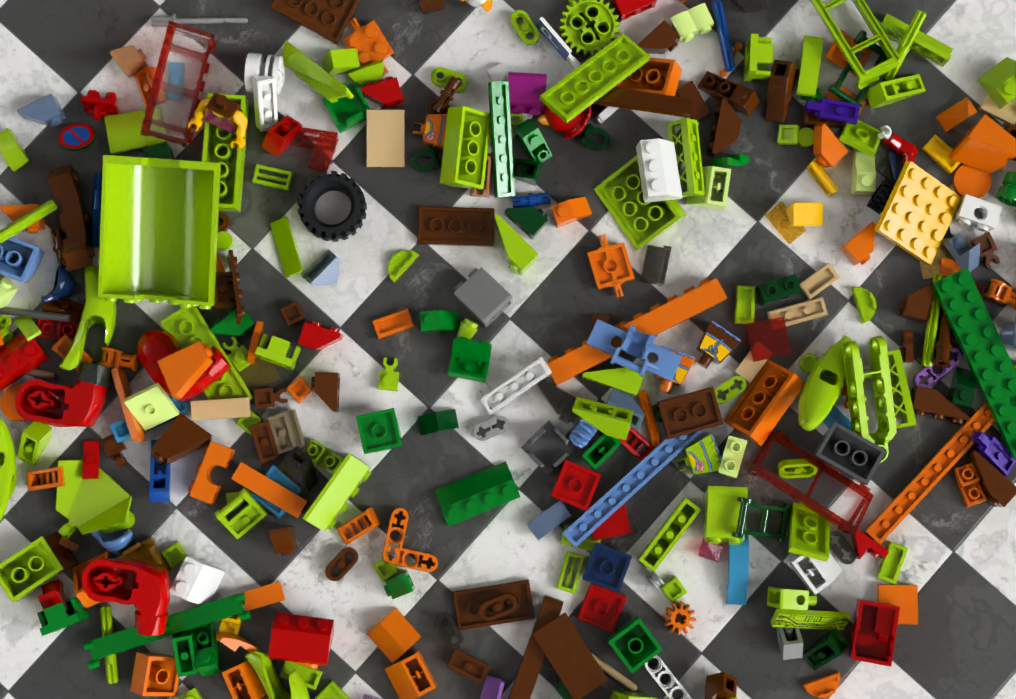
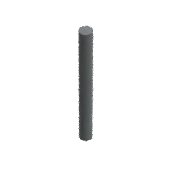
[0,307,72,322]

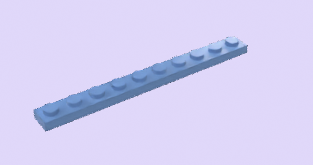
[562,429,705,548]

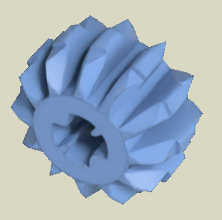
[569,419,598,449]

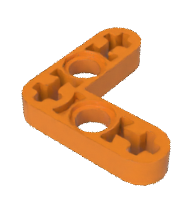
[382,508,438,572]

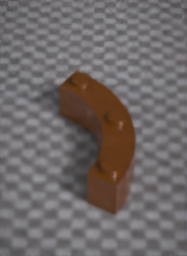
[48,165,95,271]

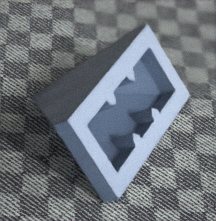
[302,250,339,286]

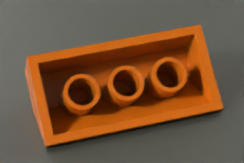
[724,360,805,446]

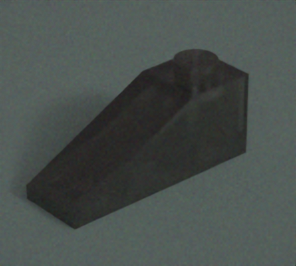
[536,379,578,424]

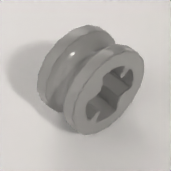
[646,571,665,590]

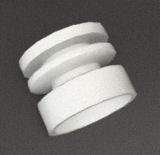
[244,53,285,96]

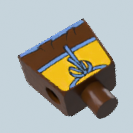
[696,320,742,369]

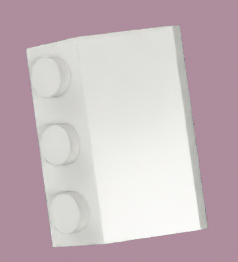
[636,138,683,203]

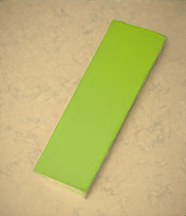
[270,216,304,278]

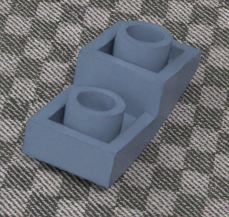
[527,501,571,541]

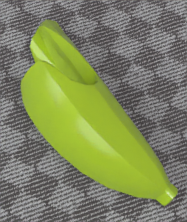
[59,260,117,370]
[798,335,852,431]
[0,417,17,521]
[245,651,310,699]

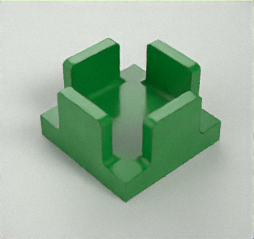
[322,82,371,133]
[356,408,403,454]
[37,597,90,636]

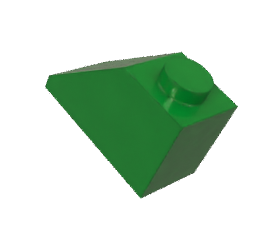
[420,310,460,333]
[384,571,415,599]
[171,630,198,677]

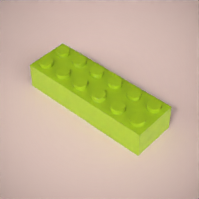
[202,93,249,212]

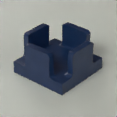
[582,542,632,593]

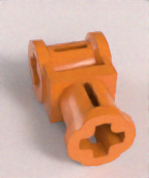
[983,279,1016,310]
[98,347,139,371]

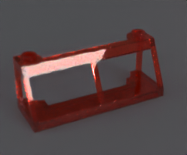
[747,431,874,535]

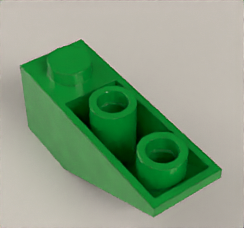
[193,623,222,677]

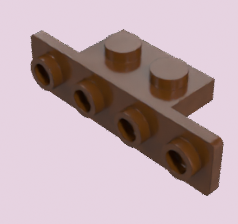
[214,250,245,325]

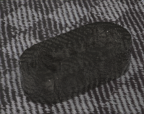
[829,531,856,564]

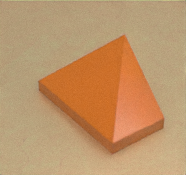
[935,97,978,132]

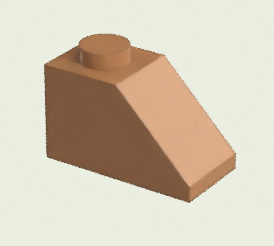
[109,45,148,78]

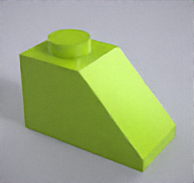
[17,422,52,466]

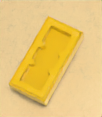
[922,134,961,174]

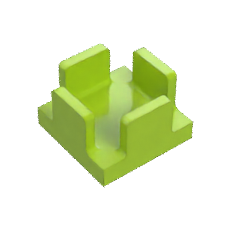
[743,33,774,82]
[255,333,301,371]

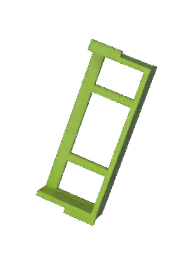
[810,0,901,90]

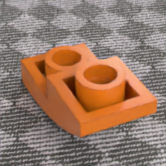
[954,462,987,508]

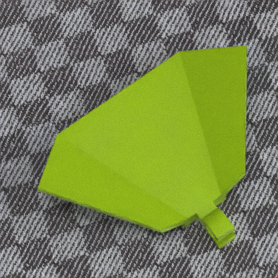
[56,460,132,537]

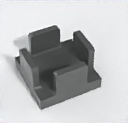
[521,421,575,475]

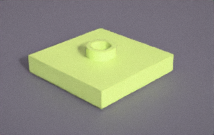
[124,383,179,431]

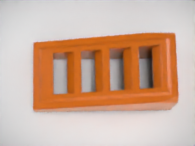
[26,466,65,491]
[336,507,381,545]

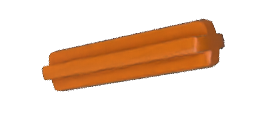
[637,390,662,446]

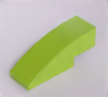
[796,35,823,97]

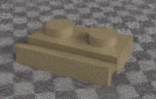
[268,409,306,454]

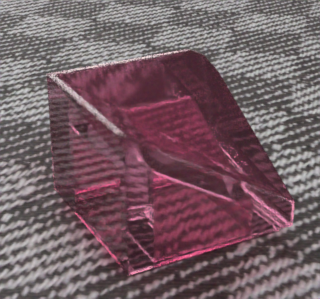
[697,537,723,562]

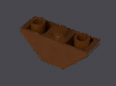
[707,98,741,158]

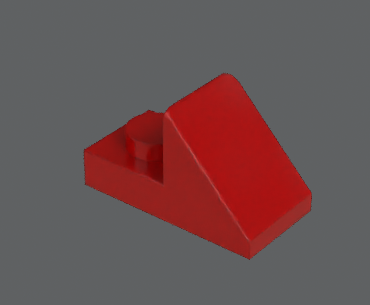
[851,528,889,559]
[38,579,69,615]

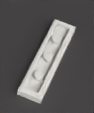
[480,357,552,415]

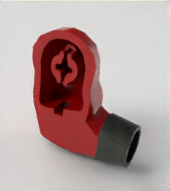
[15,361,111,427]

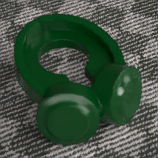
[580,123,610,151]
[410,146,440,172]

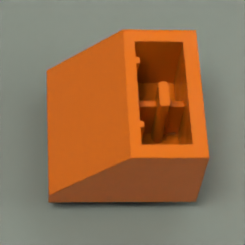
[385,650,437,699]
[222,660,267,699]

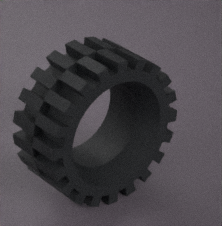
[297,171,367,242]

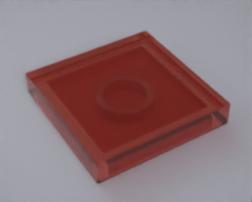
[745,317,792,362]

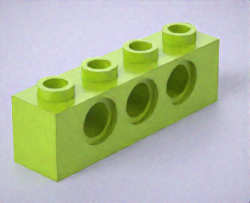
[637,498,701,572]

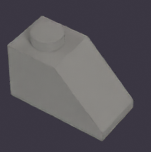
[776,627,803,660]

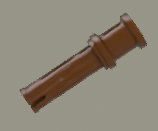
[932,309,952,367]

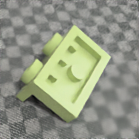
[718,436,747,478]

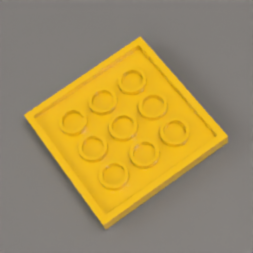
[874,161,962,265]

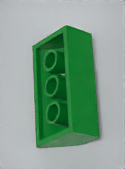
[435,461,520,527]

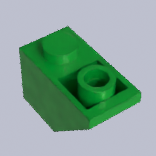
[513,119,553,163]
[210,309,255,338]

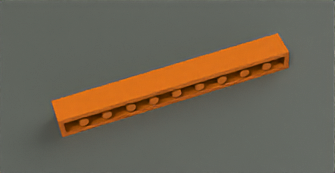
[547,278,727,386]

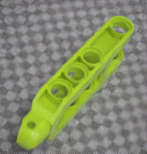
[842,336,897,463]

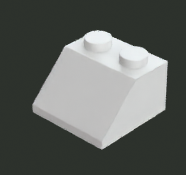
[170,555,226,605]

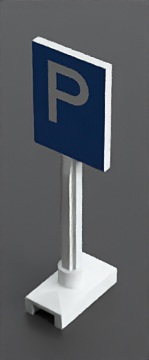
[536,17,619,124]

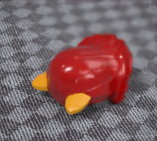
[537,105,591,140]

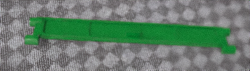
[83,592,251,670]

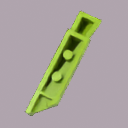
[282,40,354,103]

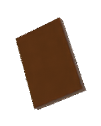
[657,386,723,439]

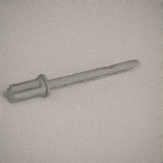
[151,13,248,29]

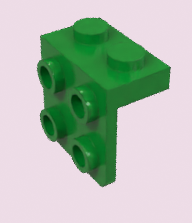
[448,337,492,383]

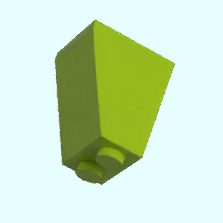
[703,486,748,545]

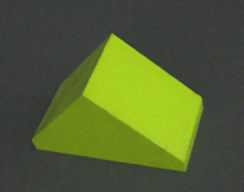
[322,48,360,76]

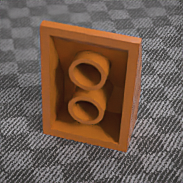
[615,58,682,96]

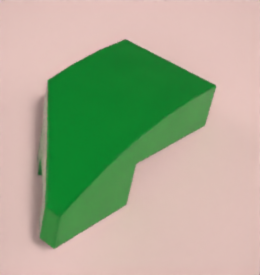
[712,154,750,168]

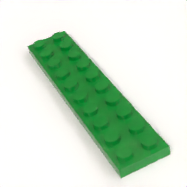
[931,267,1016,459]

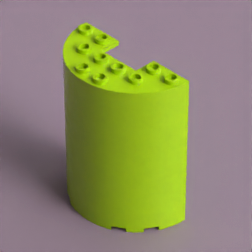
[98,155,221,309]

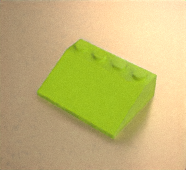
[594,155,687,250]

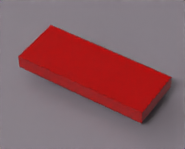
[82,441,100,479]

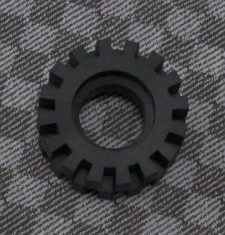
[867,178,895,214]

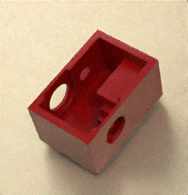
[849,598,900,667]

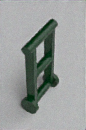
[828,30,888,110]
[731,497,792,543]

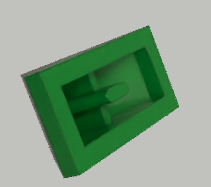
[581,434,622,470]

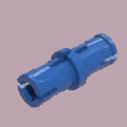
[512,192,551,208]

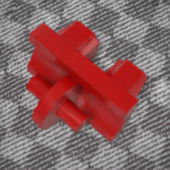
[81,90,119,121]

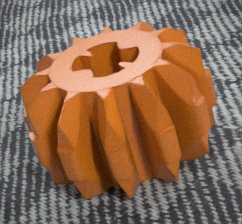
[663,601,696,635]

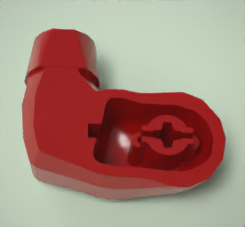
[137,330,231,401]
[81,558,170,636]

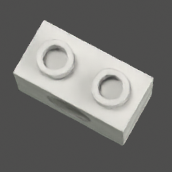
[953,194,1002,232]

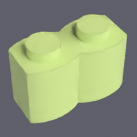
[670,3,714,42]

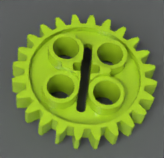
[559,0,620,57]

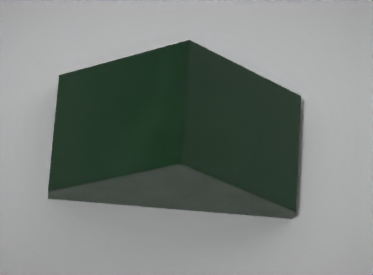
[513,158,543,186]
[418,409,459,436]

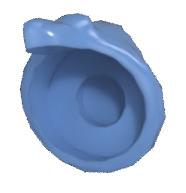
[91,529,133,555]

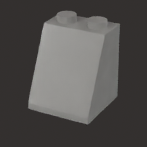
[454,267,513,328]

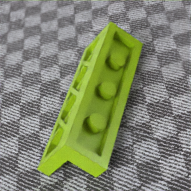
[880,14,953,67]
[668,118,705,197]
[888,349,917,429]

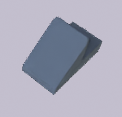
[944,233,980,272]

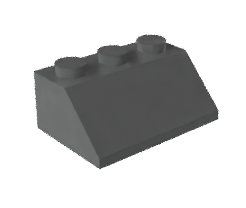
[812,421,886,485]

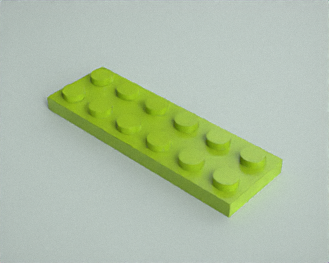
[540,34,650,123]
[160,306,254,400]

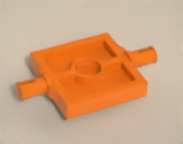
[343,18,394,75]
[587,234,635,298]

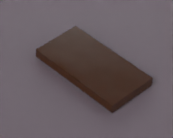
[417,206,494,247]
[452,579,535,631]
[532,612,608,699]

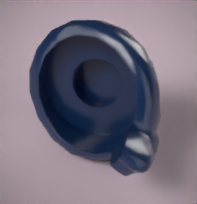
[41,265,76,303]

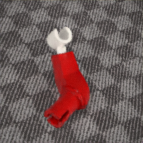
[877,126,918,166]

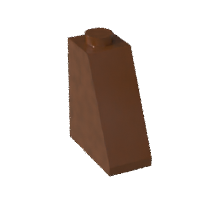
[151,413,212,465]

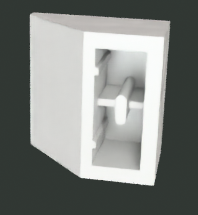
[788,553,842,595]

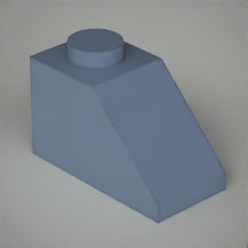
[17,94,66,126]
[606,388,645,430]

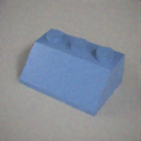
[0,237,45,283]

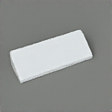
[252,75,278,132]

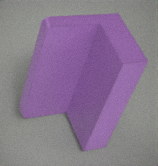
[480,674,505,699]

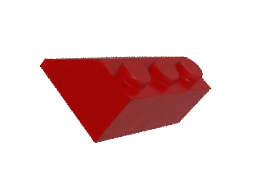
[0,332,50,391]
[268,612,334,666]

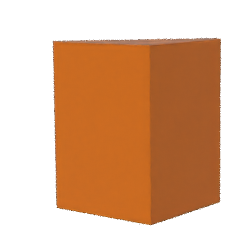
[367,608,422,663]

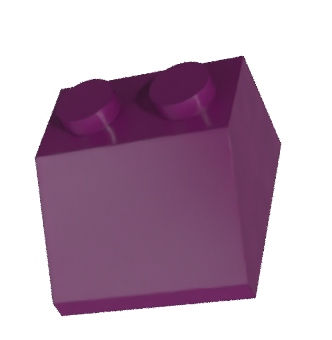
[508,72,547,115]

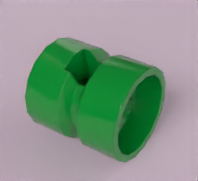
[995,171,1016,207]

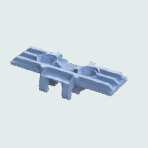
[586,319,682,382]

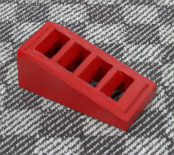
[618,427,655,461]

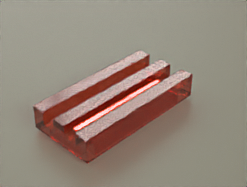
[297,127,338,152]

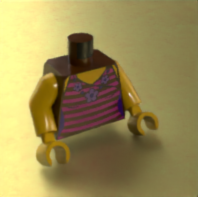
[188,93,248,151]

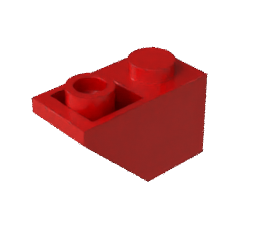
[360,77,404,109]
[297,320,343,351]

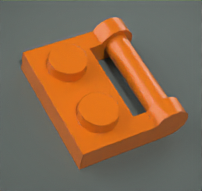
[824,29,872,77]

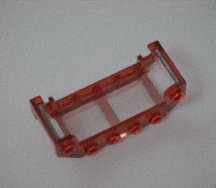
[140,21,217,147]

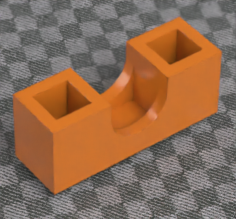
[188,441,235,504]

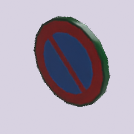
[57,123,96,151]

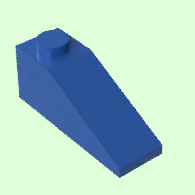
[149,440,171,502]

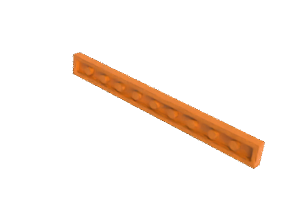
[864,401,994,545]

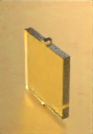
[241,357,281,392]

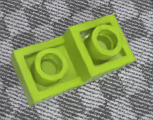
[0,128,29,172]
[302,438,344,475]

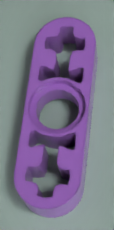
[913,348,962,388]

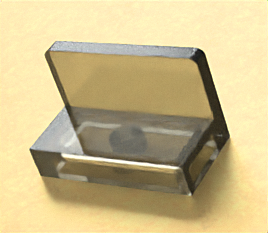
[640,245,672,286]

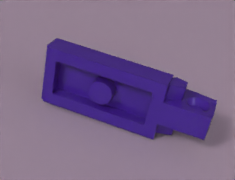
[804,98,860,125]
[970,432,1016,476]

